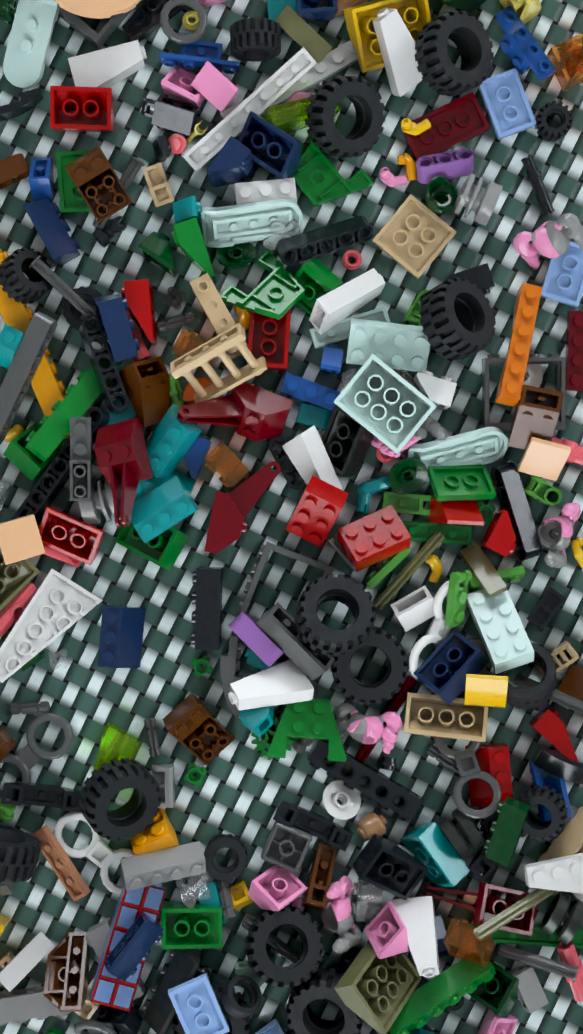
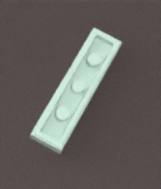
[309,306,391,349]

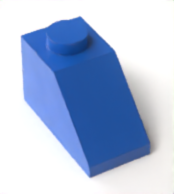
[28,157,54,201]
[319,344,344,376]
[184,436,212,479]

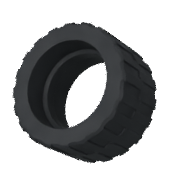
[494,642,556,709]

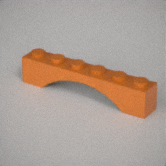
[495,283,542,407]

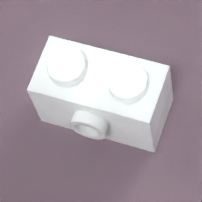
[390,585,434,632]

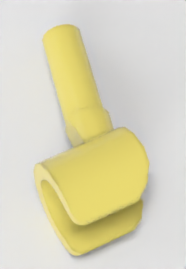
[186,120,208,145]

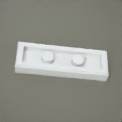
[0,931,55,992]

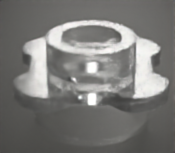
[48,648,70,670]

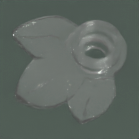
[263,219,300,253]
[176,871,211,909]

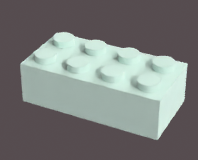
[346,318,430,372]
[467,589,534,674]

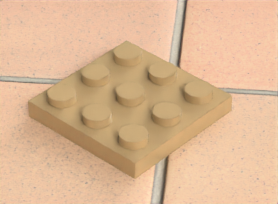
[372,194,457,279]

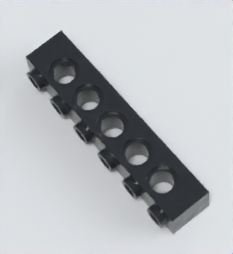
[307,739,423,821]

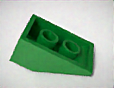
[171,217,217,284]
[115,521,189,571]
[161,901,223,949]

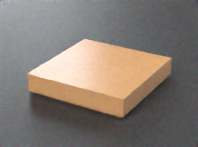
[518,437,571,481]
[0,514,45,565]

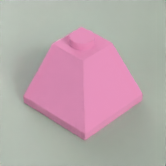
[248,865,308,911]

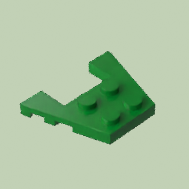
[291,138,374,207]
[220,249,305,320]
[267,698,346,762]

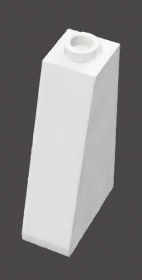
[373,7,423,97]
[68,40,147,88]
[309,268,386,335]
[282,425,343,490]
[228,659,314,710]
[392,896,440,978]

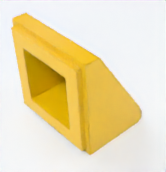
[228,880,254,910]

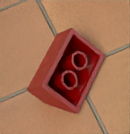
[50,86,114,133]
[39,506,104,565]
[465,742,513,808]

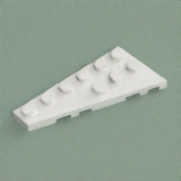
[524,852,583,894]

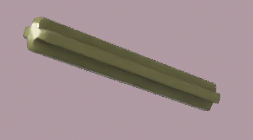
[374,531,445,610]
[473,888,557,940]

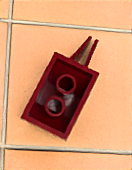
[177,382,293,442]
[94,418,153,528]
[204,461,281,554]
[422,882,537,936]

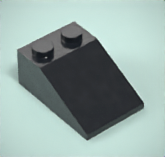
[352,833,429,900]

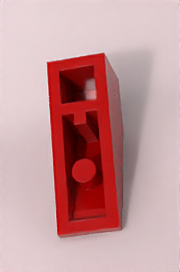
[529,707,579,762]

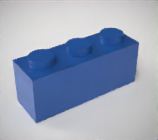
[280,372,341,412]

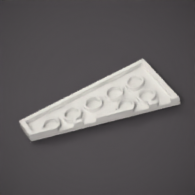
[0,569,103,683]

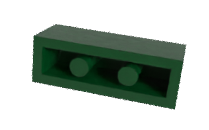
[484,796,531,867]

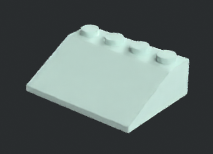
[334,354,437,454]

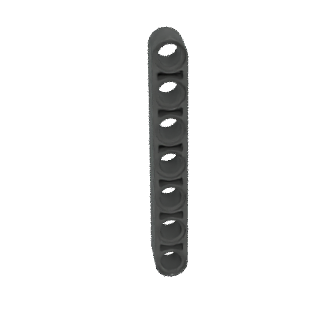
[0,311,57,445]

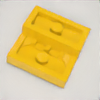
[464,674,508,707]

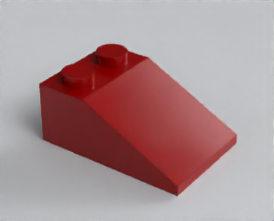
[121,279,157,346]

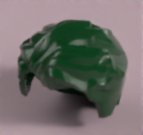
[425,176,457,214]

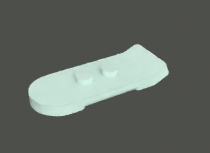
[3,0,60,89]
[201,198,303,248]
[408,427,508,479]

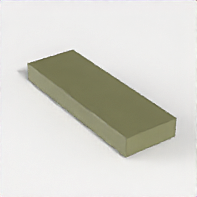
[274,5,333,64]
[460,543,507,598]

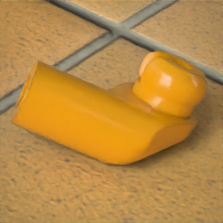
[397,153,417,181]
[234,307,250,330]

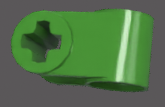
[402,290,429,326]
[524,475,562,506]

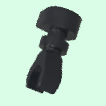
[92,216,127,248]

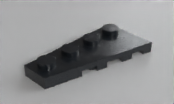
[122,0,187,42]

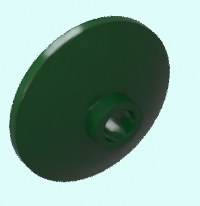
[216,242,256,269]
[388,458,428,494]

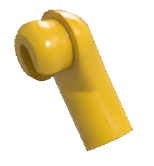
[401,118,431,136]
[4,424,24,443]
[571,537,583,568]
[425,555,443,584]

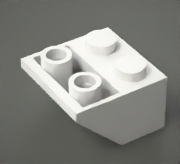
[413,370,457,410]

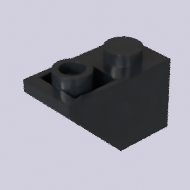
[93,1004,143,1034]

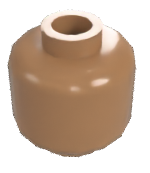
[356,812,387,842]

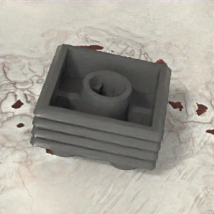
[261,821,312,874]

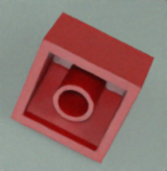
[429,498,484,526]
[479,510,517,557]

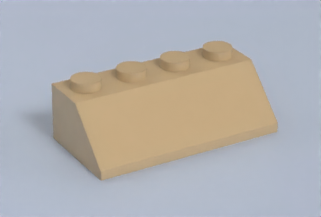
[404,692,489,742]
[538,806,583,862]

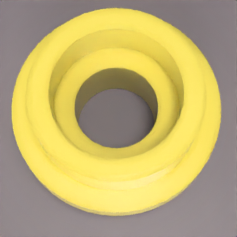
[182,11,199,32]

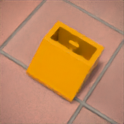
[130,808,179,855]

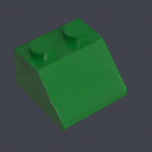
[294,258,343,316]
[3,422,62,482]

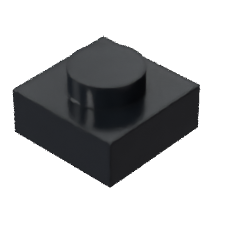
[152,135,171,163]

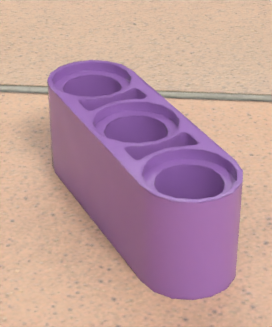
[416,148,474,184]
[228,611,284,667]

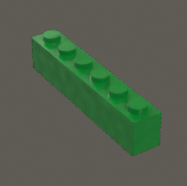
[25,361,122,462]
[389,947,496,1034]

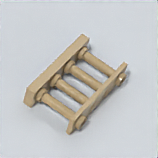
[190,273,247,360]
[170,323,267,403]

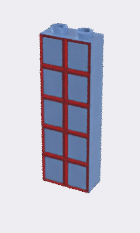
[89,883,167,1012]

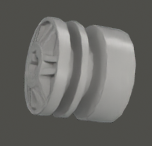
[454,173,503,226]
[78,479,114,526]

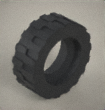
[62,286,102,331]
[204,834,248,881]

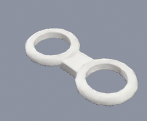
[409,580,469,679]
[54,812,136,895]

